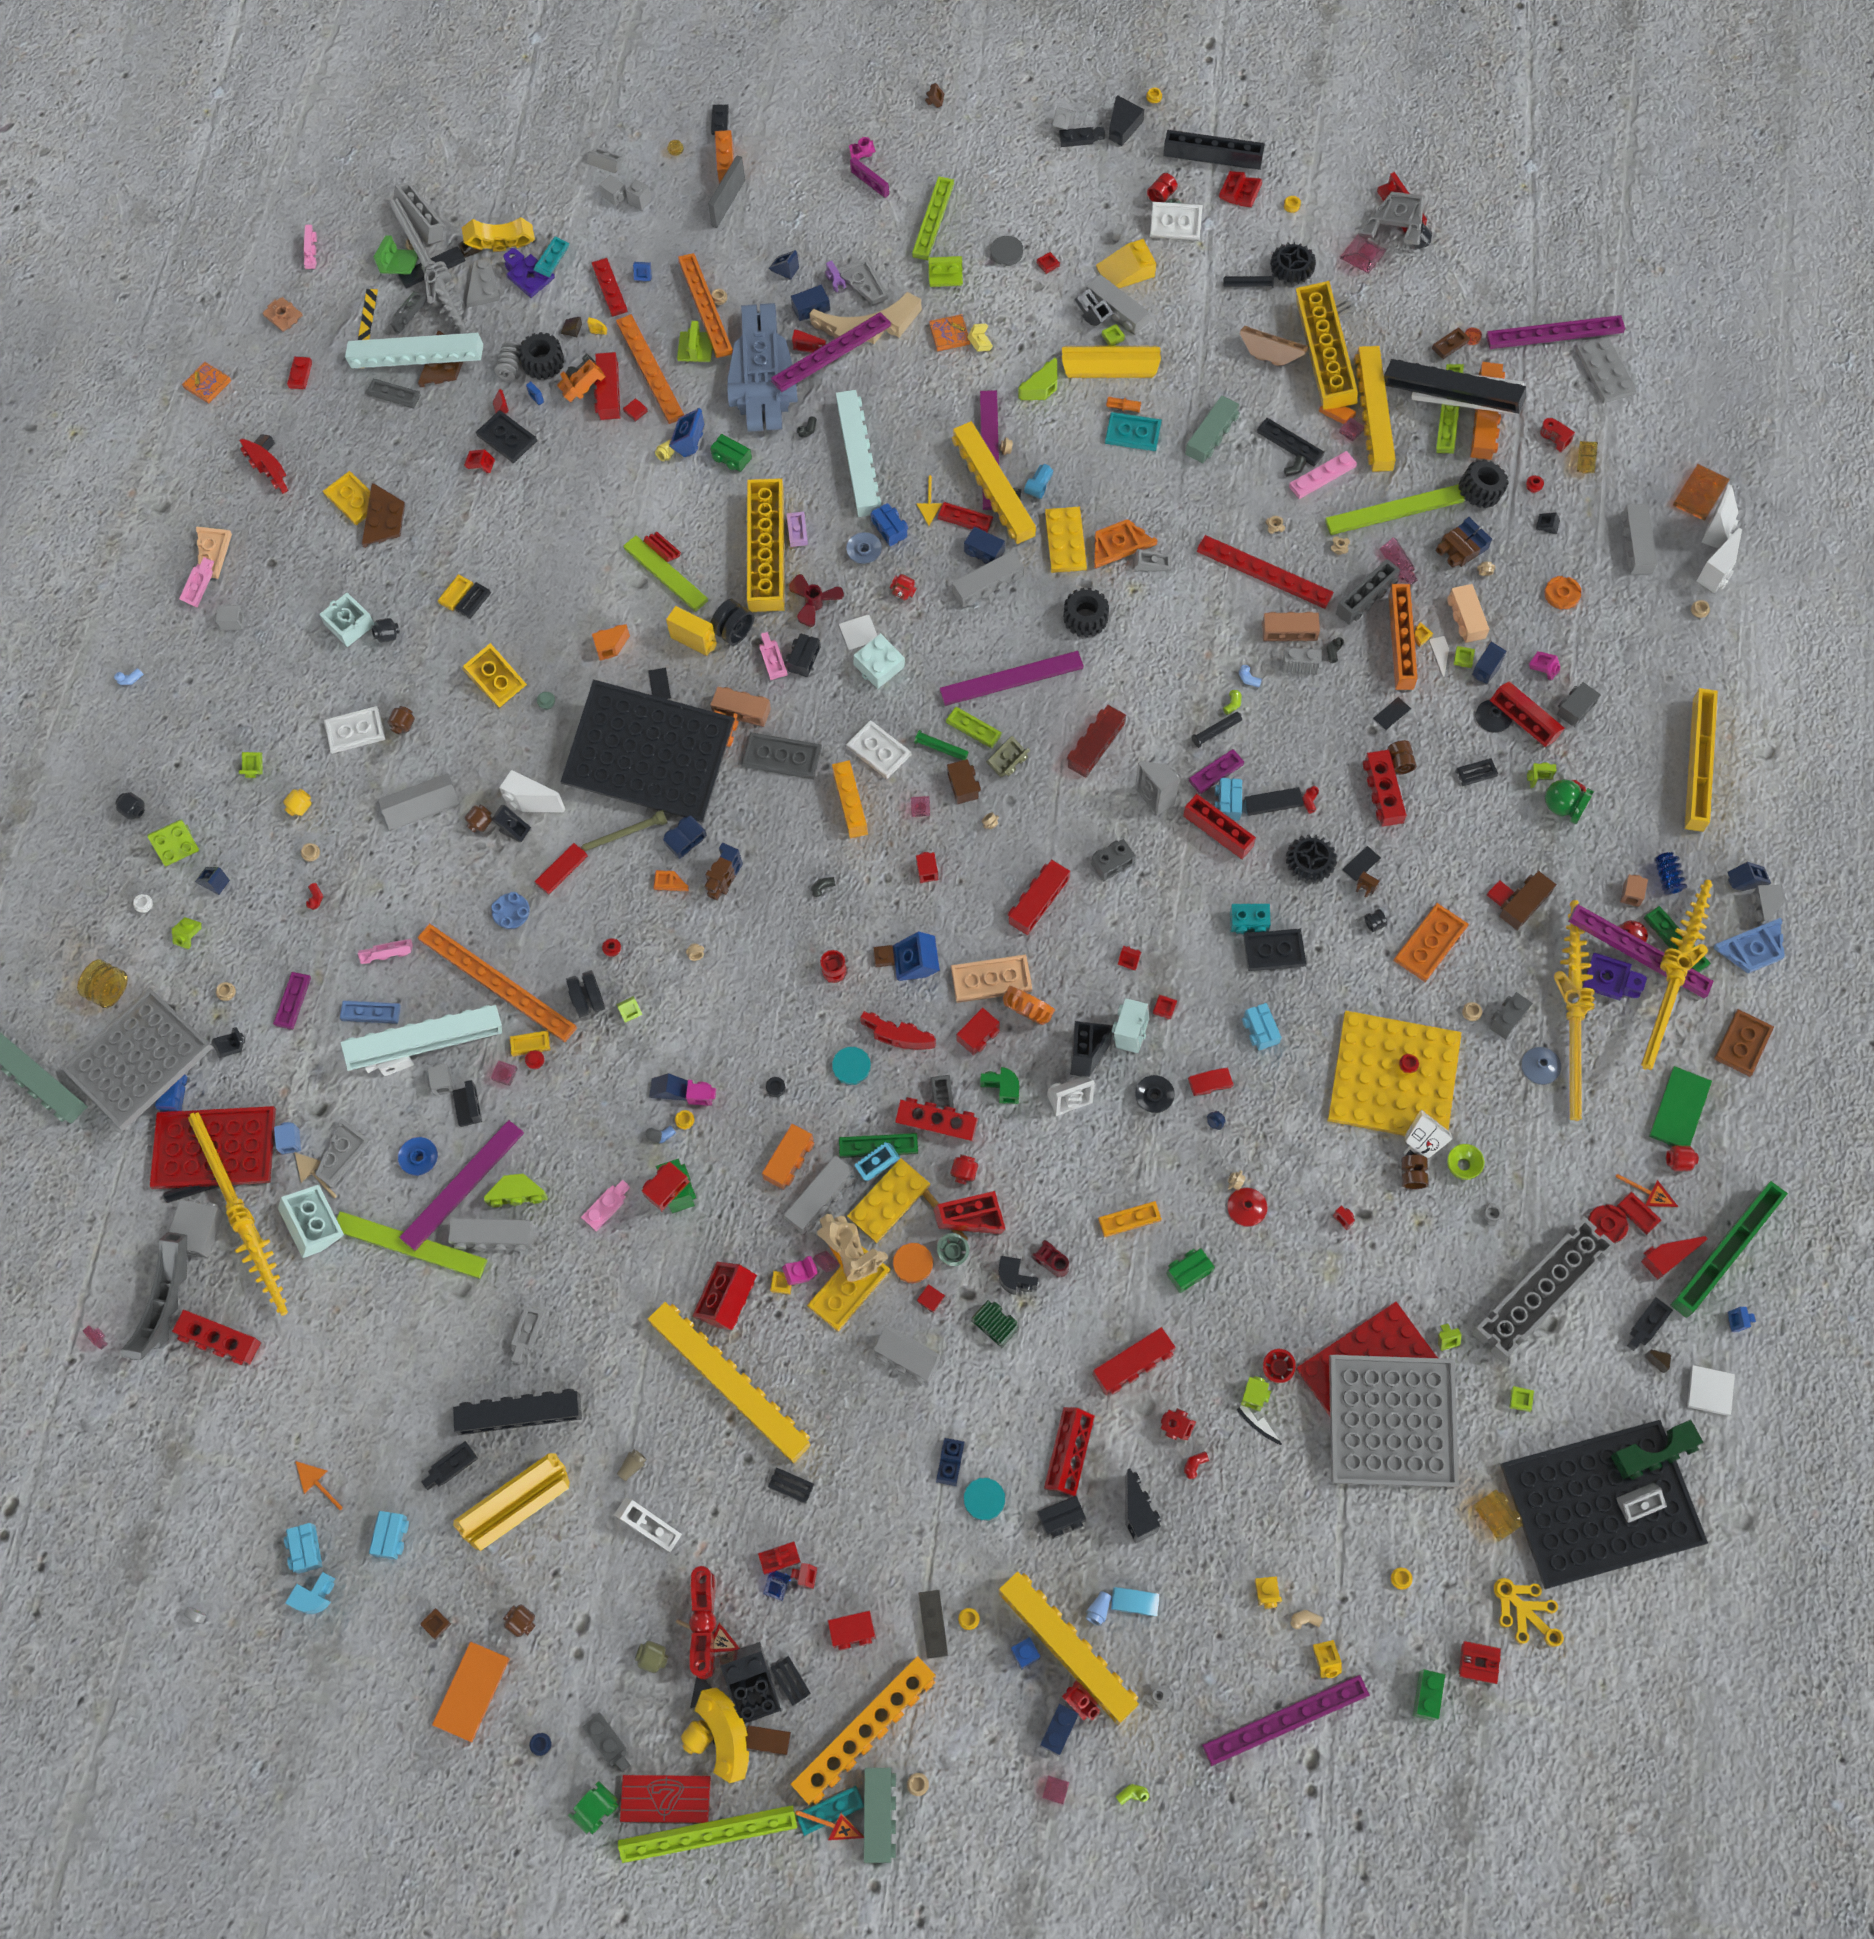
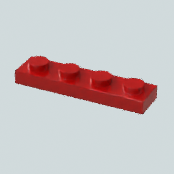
[591,258,628,317]

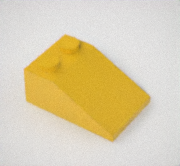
[1096,239,1156,288]
[462,643,527,708]

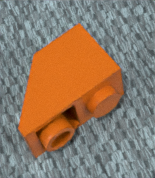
[592,624,630,661]

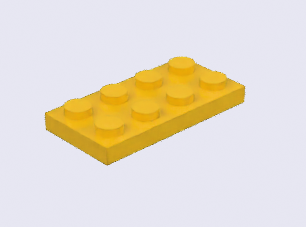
[1045,506,1087,573]
[847,1158,931,1244]

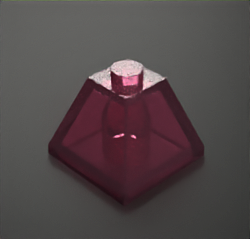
[1340,235,1387,274]

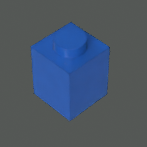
[1011,1637,1041,1670]

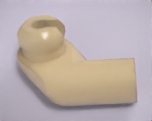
[1290,1610,1323,1629]

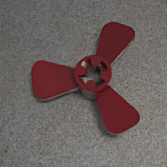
[789,574,844,627]

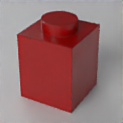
[916,852,939,883]

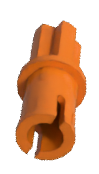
[1106,397,1141,413]

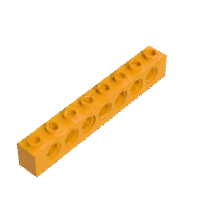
[791,1656,936,1805]

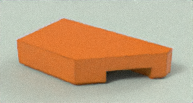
[1319,406,1356,425]
[654,870,689,891]

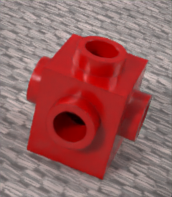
[1160,1408,1196,1441]

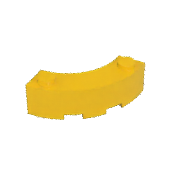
[461,217,535,252]
[695,1687,749,1783]

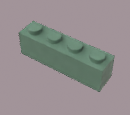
[1185,395,1240,463]
[864,1768,896,1863]

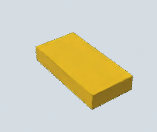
[438,574,474,611]
[509,1030,551,1057]

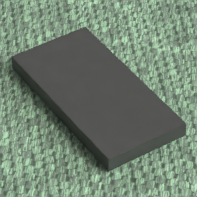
[708,155,745,228]
[742,732,822,780]

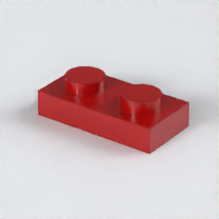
[287,356,312,389]

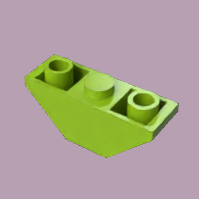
[1018,358,1057,400]
[484,1173,548,1208]

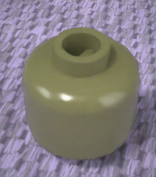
[635,1641,668,1673]

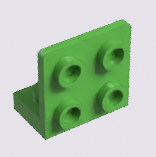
[373,235,419,274]

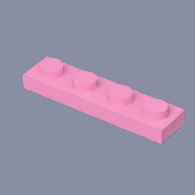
[1289,451,1357,499]

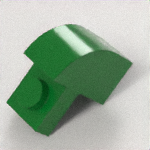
[980,1067,1020,1104]

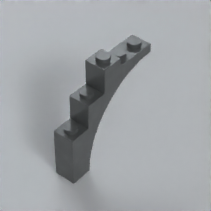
[121,1232,187,1360]

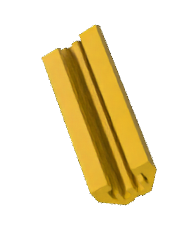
[1062,345,1161,378]
[453,1453,570,1551]

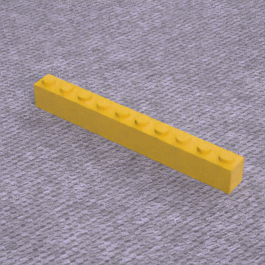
[648,1302,811,1464]

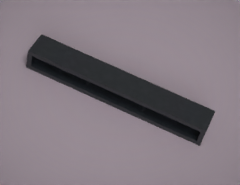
[1384,359,1526,414]

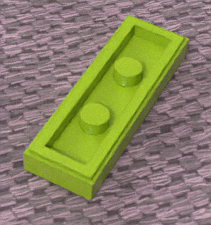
[946,707,1002,749]

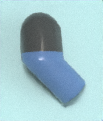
[645,1125,676,1143]

